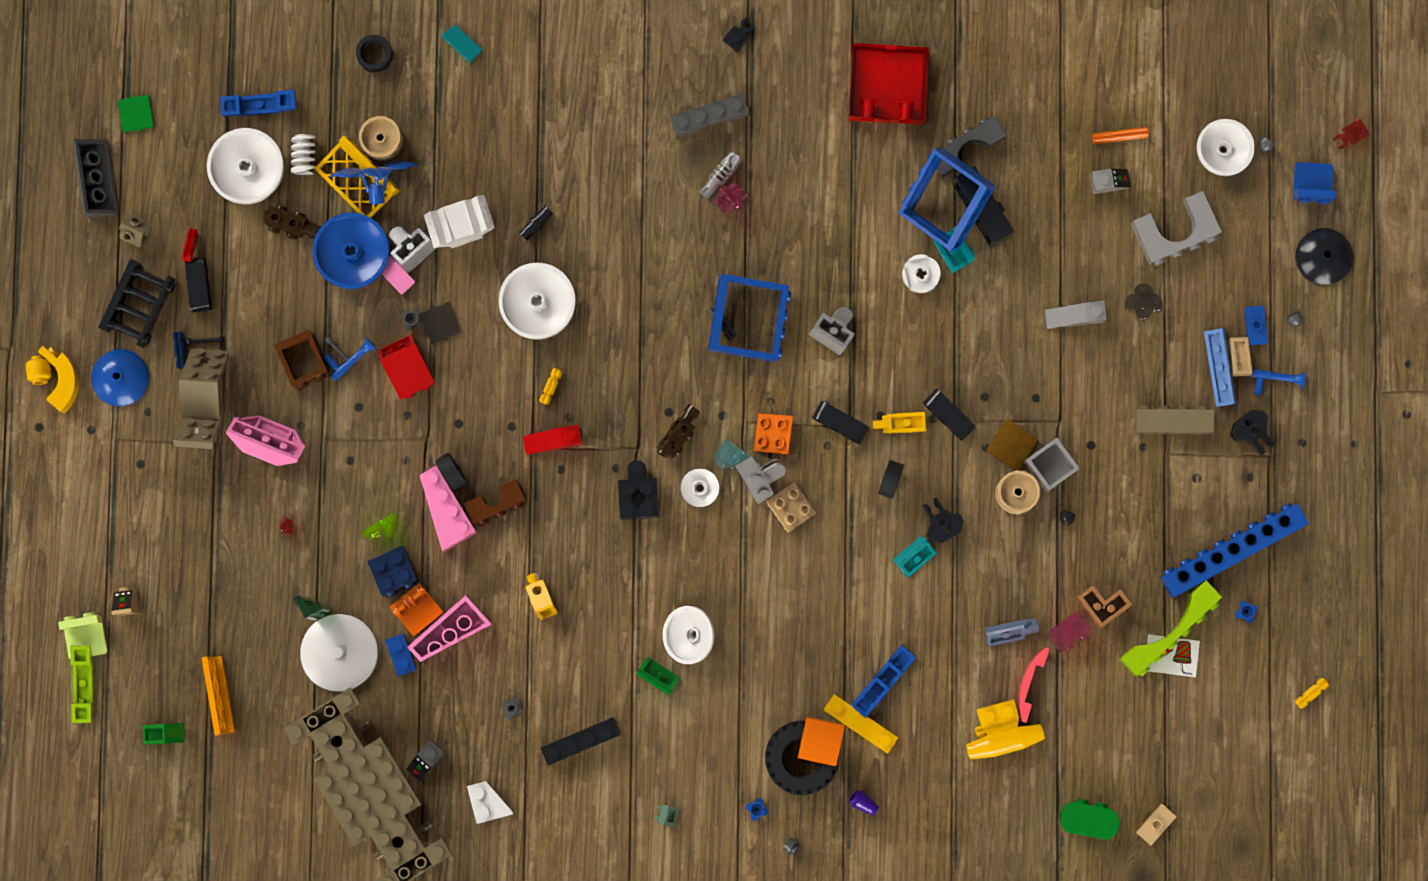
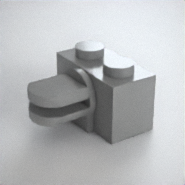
[389,226,436,274]
[808,307,855,355]
[735,456,785,504]

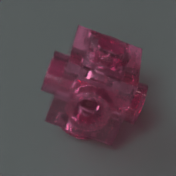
[713,182,747,215]

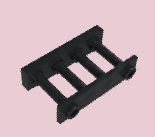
[98,258,176,349]

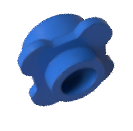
[1235,601,1258,623]
[746,798,768,821]

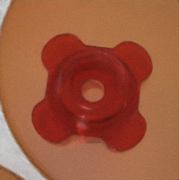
[280,517,293,537]

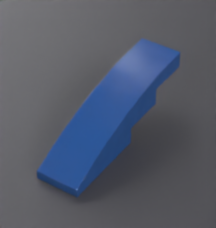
[851,645,916,718]

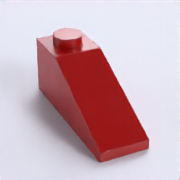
[523,425,583,455]

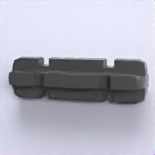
[709,306,736,340]

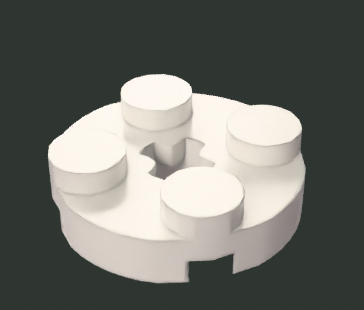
[902,254,941,293]

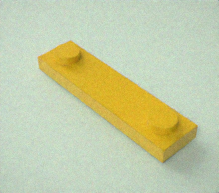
[824,694,898,754]

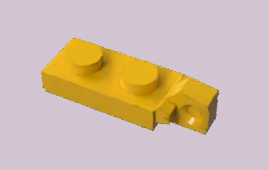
[872,412,927,434]

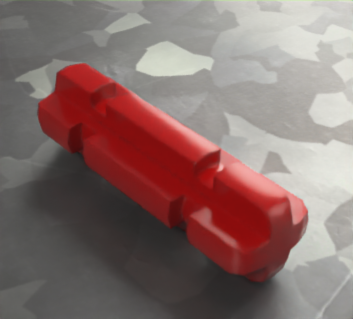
[182,228,198,262]

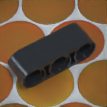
[185,256,212,313]
[923,389,976,441]
[812,401,869,444]

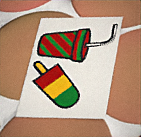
[1147,634,1200,677]

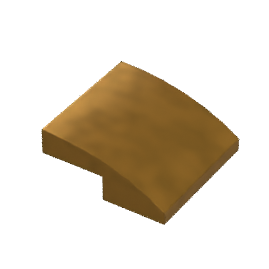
[986,418,1038,471]

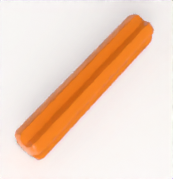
[1092,127,1149,144]

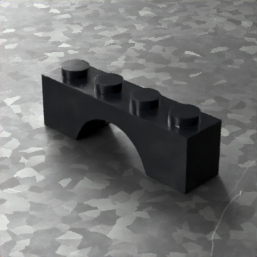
[541,717,620,766]

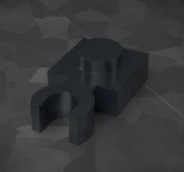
[722,18,755,53]

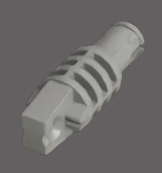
[699,152,742,199]

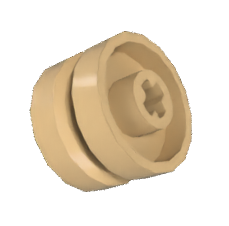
[359,116,404,162]
[995,470,1040,514]

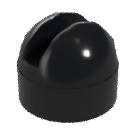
[1060,511,1076,526]

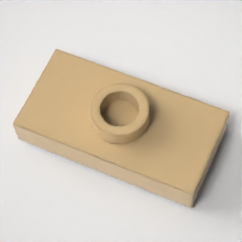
[1228,337,1253,376]
[1136,803,1177,846]

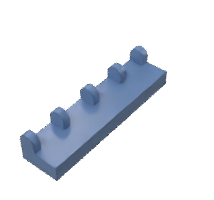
[1204,328,1238,407]

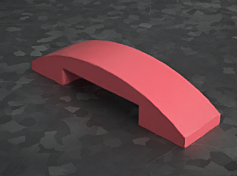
[1018,648,1049,723]

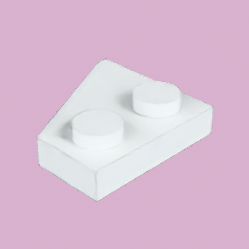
[467,781,513,824]

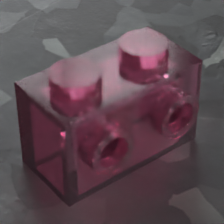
[1046,610,1092,653]

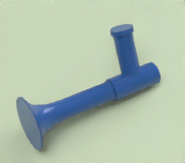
[323,336,378,381]
[1251,369,1306,396]

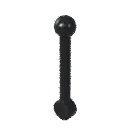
[185,337,225,345]

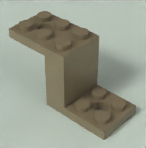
[173,348,229,449]

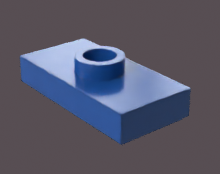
[1244,306,1268,346]

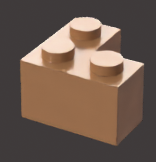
[1075,585,1132,629]

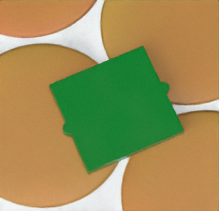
[117,95,154,133]

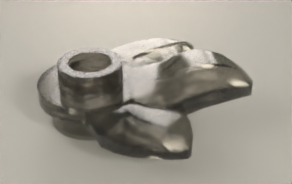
[1124,283,1163,322]

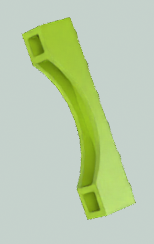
[1119,580,1222,676]

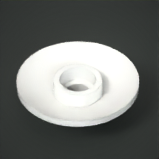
[681,469,719,507]

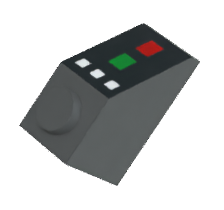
[407,740,446,782]

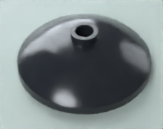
[1295,228,1353,285]

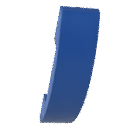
[220,89,296,116]

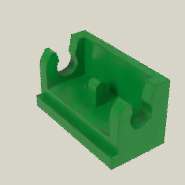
[636,657,680,696]

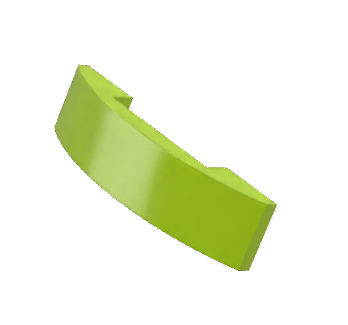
[70,645,94,723]

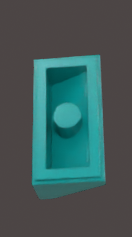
[441,25,482,64]
[893,536,937,578]

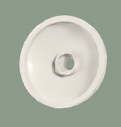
[1197,119,1254,176]
[663,606,715,664]

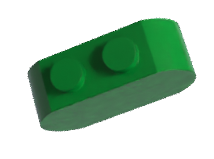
[1059,798,1119,840]

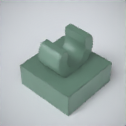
[654,804,679,827]

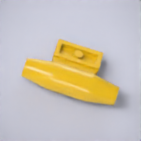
[966,699,1045,760]

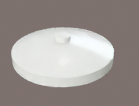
[207,128,284,204]
[499,263,576,340]
[300,614,378,692]

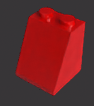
[378,334,435,400]

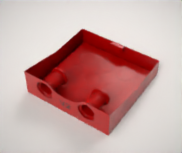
[848,43,929,125]

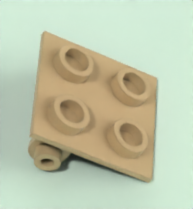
[766,482,816,532]

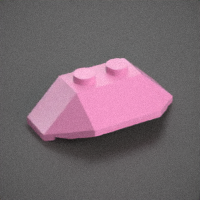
[226,416,305,466]

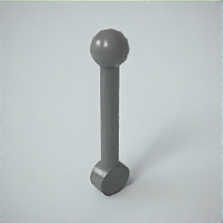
[325,337,356,367]

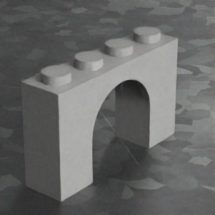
[1131,191,1222,266]

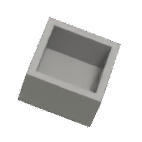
[1024,438,1080,493]

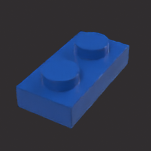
[385,634,417,676]

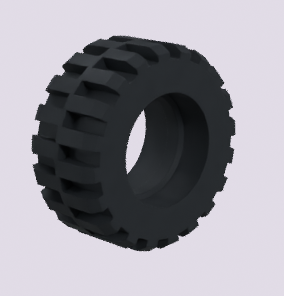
[765,721,839,795]

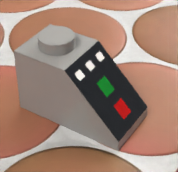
[1090,169,1131,194]

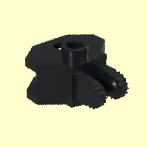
[1230,410,1274,455]
[922,497,964,543]

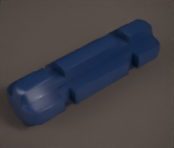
[172,331,186,369]

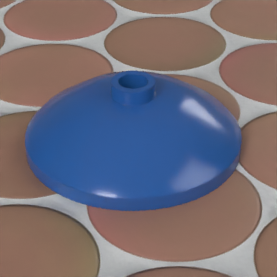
[91,349,149,406]

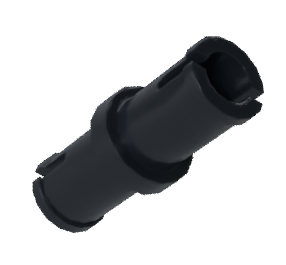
[518,205,553,240]

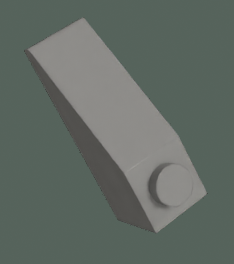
[1044,301,1107,329]

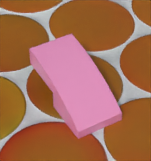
[382,255,415,295]

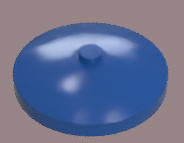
[312,213,390,289]

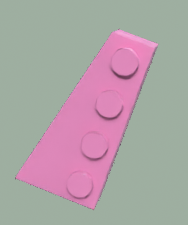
[420,466,477,552]

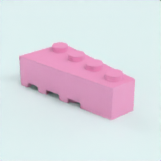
[407,595,492,662]

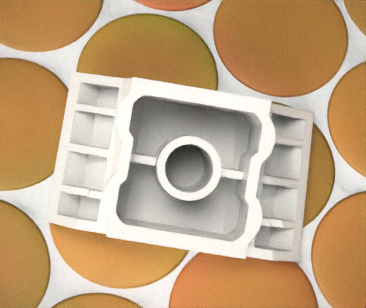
[424,195,495,248]

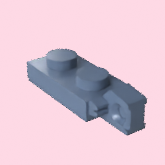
[985,619,1039,647]

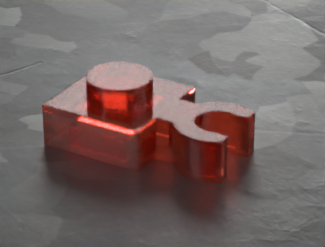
[1333,118,1370,150]

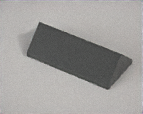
[73,139,118,219]

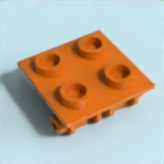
[754,413,794,455]
[390,583,444,637]

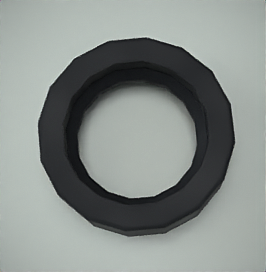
[356,35,393,73]
[435,453,467,491]
[878,460,904,499]

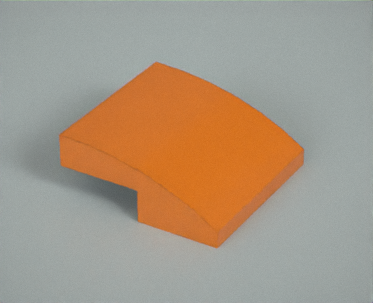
[798,717,845,766]

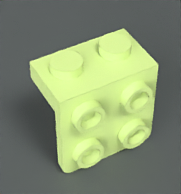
[58,612,107,659]

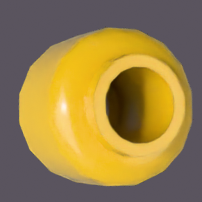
[25,356,52,385]

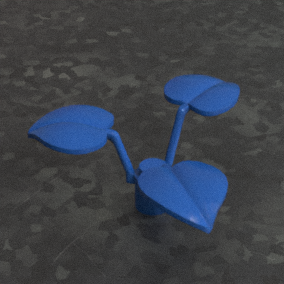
[330,161,418,204]

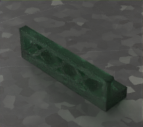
[294,595,334,621]

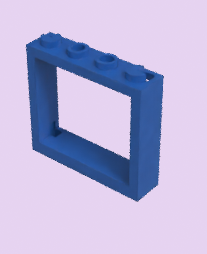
[898,148,996,251]
[707,274,791,362]

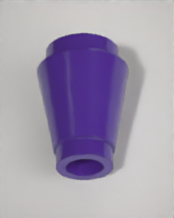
[849,790,879,816]

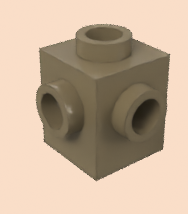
[119,214,152,248]

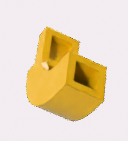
[38,346,79,414]

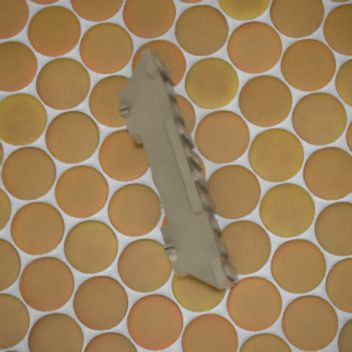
[284,687,452,881]

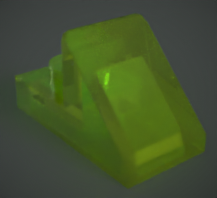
[361,512,398,542]

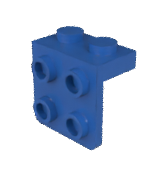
[1293,162,1336,204]

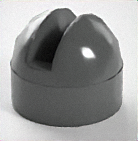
[1258,136,1275,152]
[1286,311,1303,327]

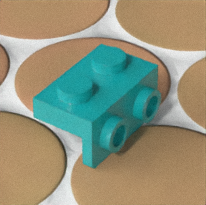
[933,226,975,274]

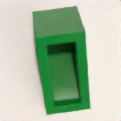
[143,723,185,745]

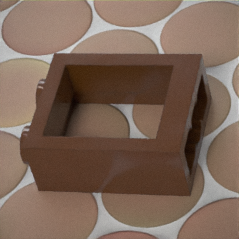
[274,330,330,390]

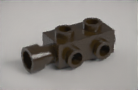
[263,205,321,240]
[656,404,700,458]

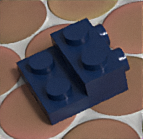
[367,546,419,598]

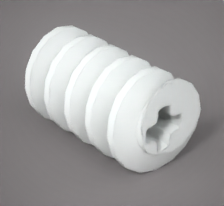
[291,134,316,175]

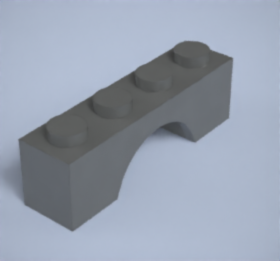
[670,93,749,139]
[930,116,1006,178]

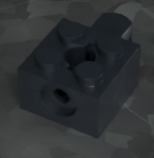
[618,460,659,520]

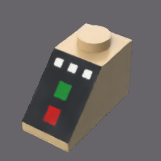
[112,587,140,616]

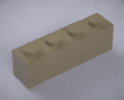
[1134,406,1214,434]

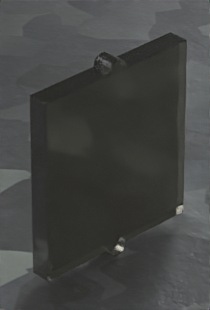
[420,302,461,344]

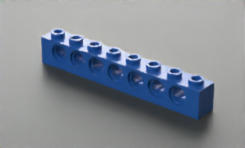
[1160,502,1309,598]

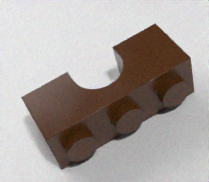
[464,479,527,527]

